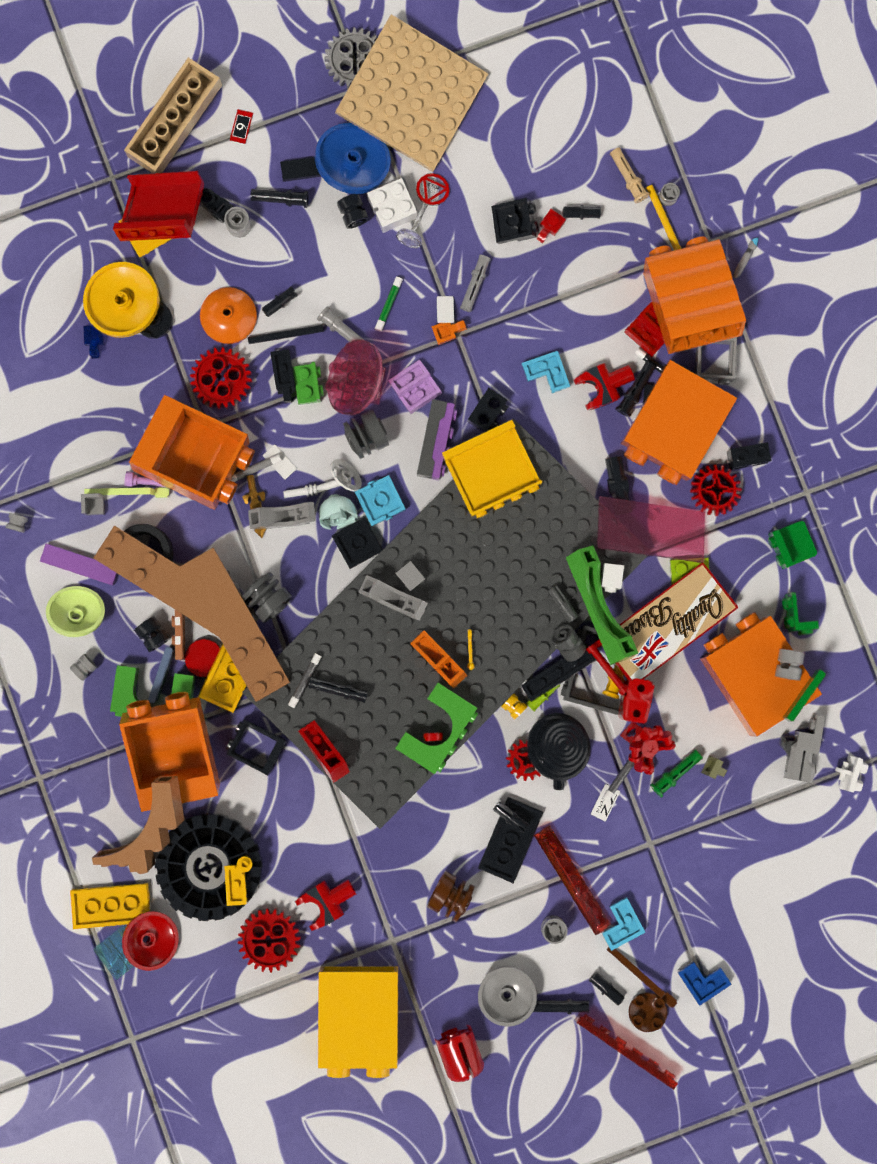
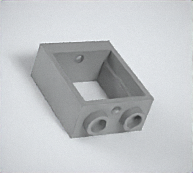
[694,337,737,385]

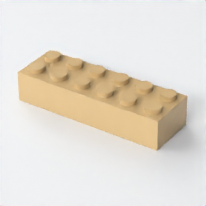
[124,57,222,174]

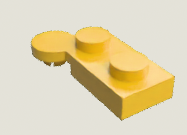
[224,856,253,906]

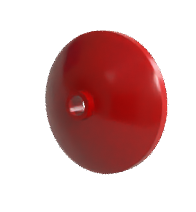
[122,911,179,971]

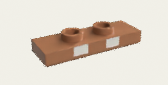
[172,610,185,660]

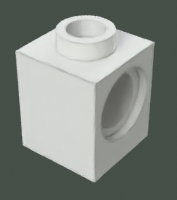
[601,563,624,593]

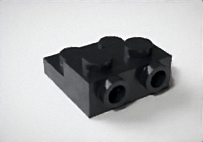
[491,197,539,244]

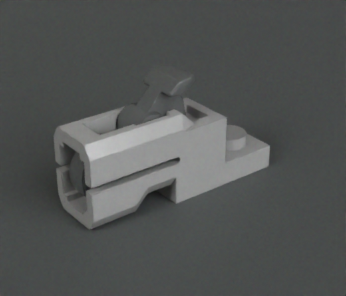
[779,715,825,783]

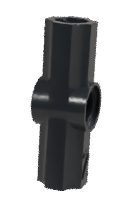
[605,456,632,516]

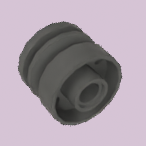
[343,409,389,459]
[242,572,293,623]

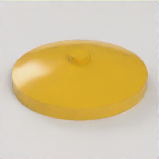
[83,262,160,338]

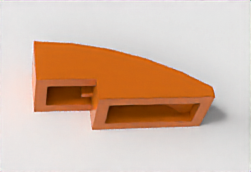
[410,630,468,689]

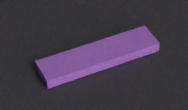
[40,543,117,586]

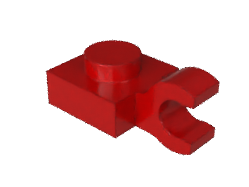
[537,209,566,244]

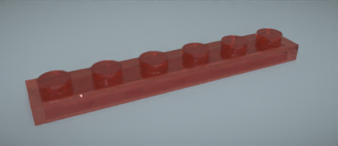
[534,825,611,935]
[575,1013,678,1090]

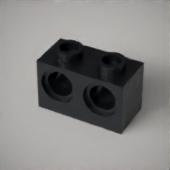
[467,388,508,433]
[727,442,772,470]

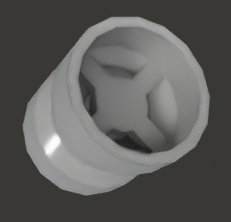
[659,183,680,206]
[70,654,97,681]

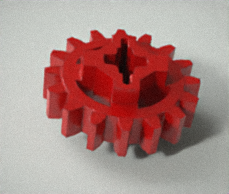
[505,740,541,781]

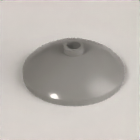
[478,967,537,1027]

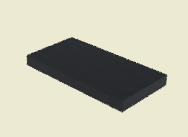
[478,797,543,884]

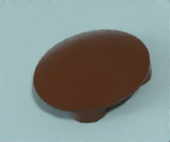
[628,992,667,1032]

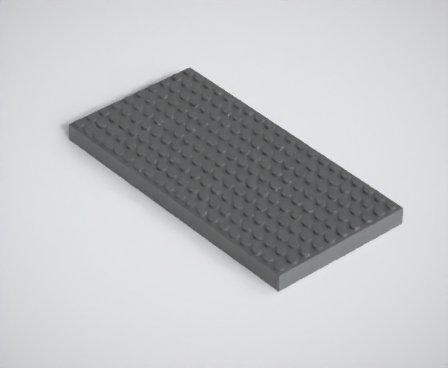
[242,418,651,829]

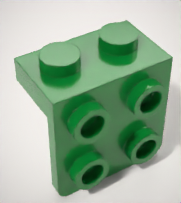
[768,521,817,569]
[782,592,819,636]

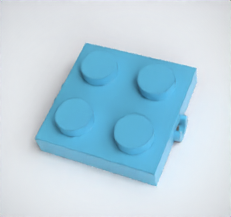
[355,475,406,527]

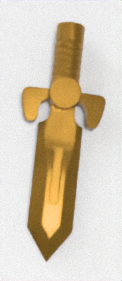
[243,475,266,538]

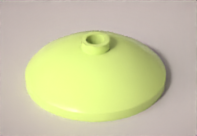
[46,586,105,637]

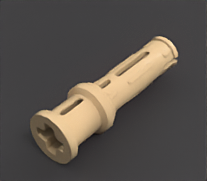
[610,147,650,204]

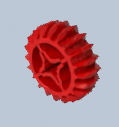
[690,464,742,516]

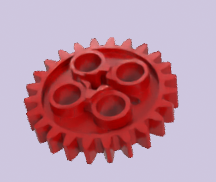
[190,347,252,410]
[237,908,301,973]

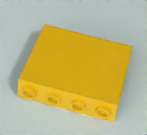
[442,420,542,519]

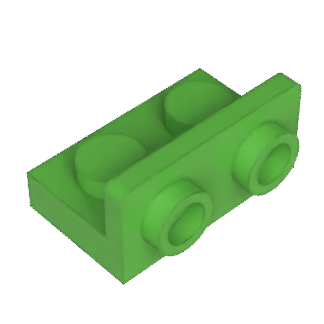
[293,362,324,405]

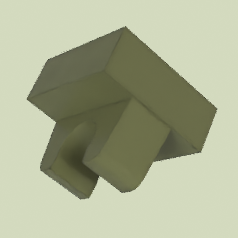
[701,755,727,779]

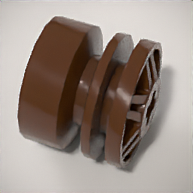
[427,871,475,923]

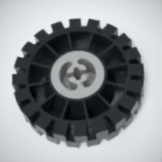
[155,813,263,921]

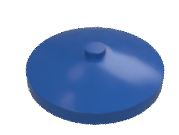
[315,123,391,194]

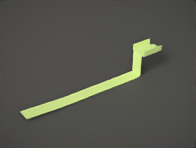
[84,487,169,498]

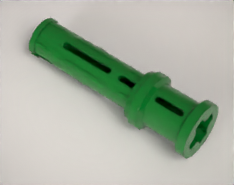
[650,749,703,798]

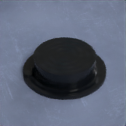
[527,713,591,781]

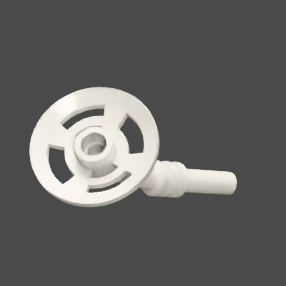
[283,459,362,498]

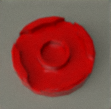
[185,639,220,678]

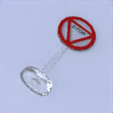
[396,173,450,248]

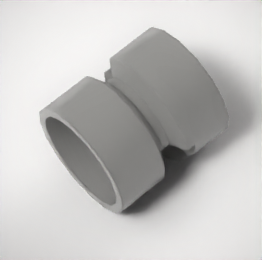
[224,207,252,238]
[775,649,805,681]
[541,915,568,944]

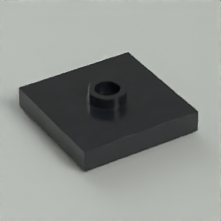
[332,517,383,569]

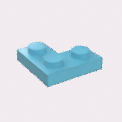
[522,351,570,393]
[601,897,646,951]

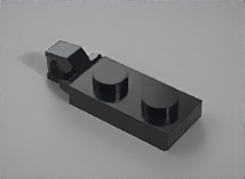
[270,349,295,404]

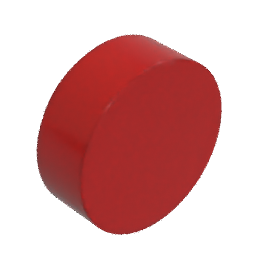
[423,732,443,741]

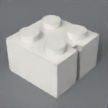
[367,178,417,233]

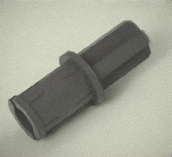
[548,586,579,623]

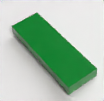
[783,669,826,722]

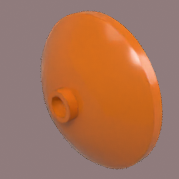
[200,287,257,344]

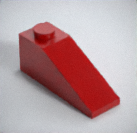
[298,720,350,783]

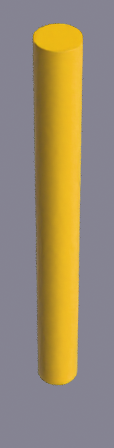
[646,185,682,250]

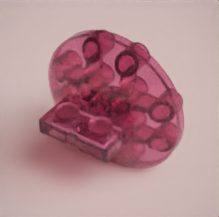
[325,339,386,416]

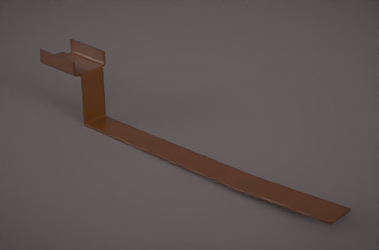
[606,947,677,1008]

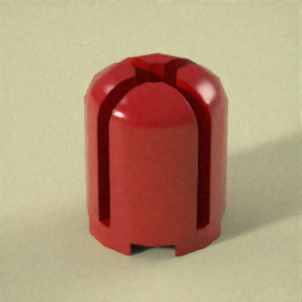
[435,1025,484,1082]

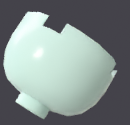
[319,494,358,530]

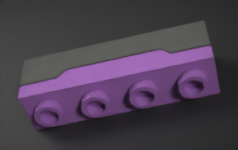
[417,399,458,481]

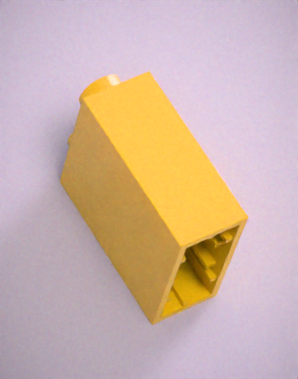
[318,966,398,1078]

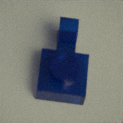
[83,325,105,359]

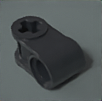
[200,188,234,223]

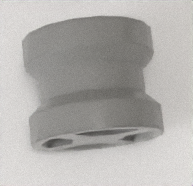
[5,513,28,533]

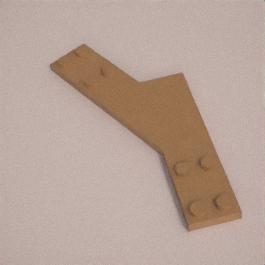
[94,526,290,702]

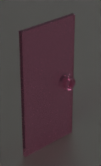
[597,496,705,563]

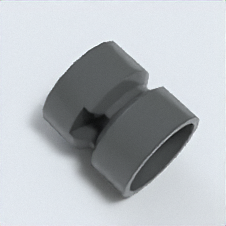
[551,625,586,662]

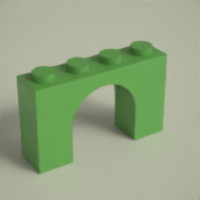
[110,665,196,717]
[395,683,478,774]

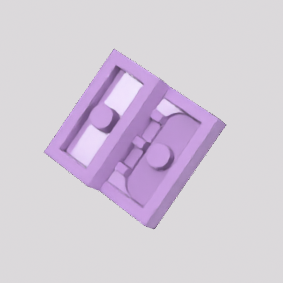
[388,360,442,414]

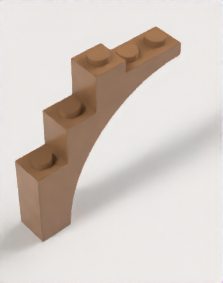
[92,776,184,874]

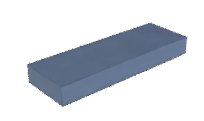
[148,646,175,704]

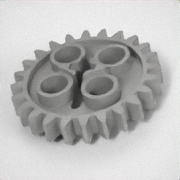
[324,27,377,89]

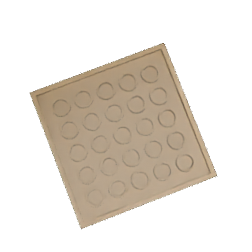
[335,14,488,172]

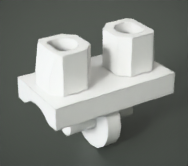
[835,755,869,793]

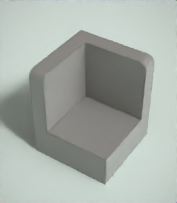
[81,493,105,516]
[395,561,425,591]

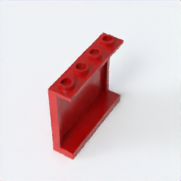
[113,171,204,241]

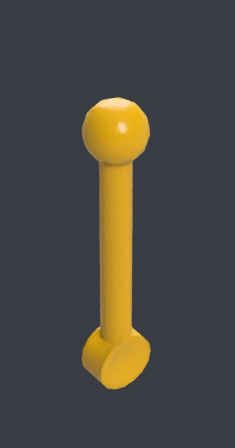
[467,629,475,670]

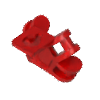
[620,722,676,775]

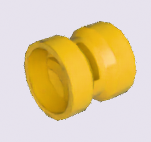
[501,693,528,720]

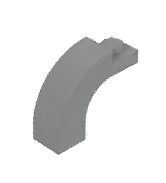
[248,502,315,529]
[358,575,428,621]

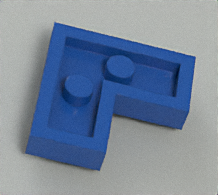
[677,962,732,1006]

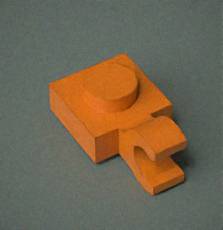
[431,320,467,345]

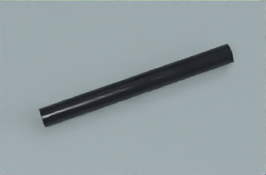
[248,324,324,344]

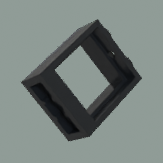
[226,720,287,776]

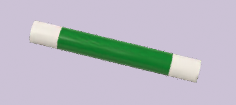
[375,276,403,332]

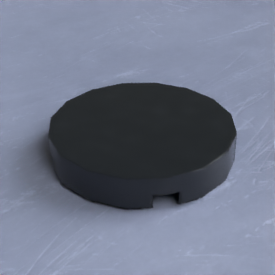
[140,302,173,339]

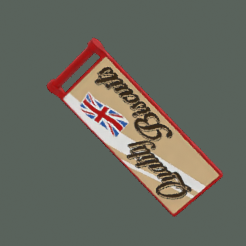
[586,563,738,696]

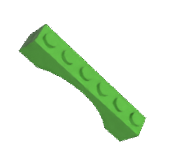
[566,545,638,665]

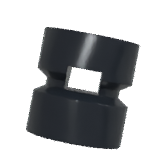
[337,194,369,229]
[134,616,170,653]

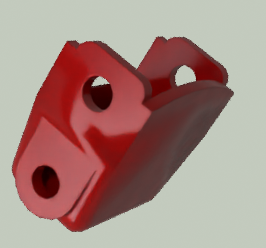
[618,678,655,724]

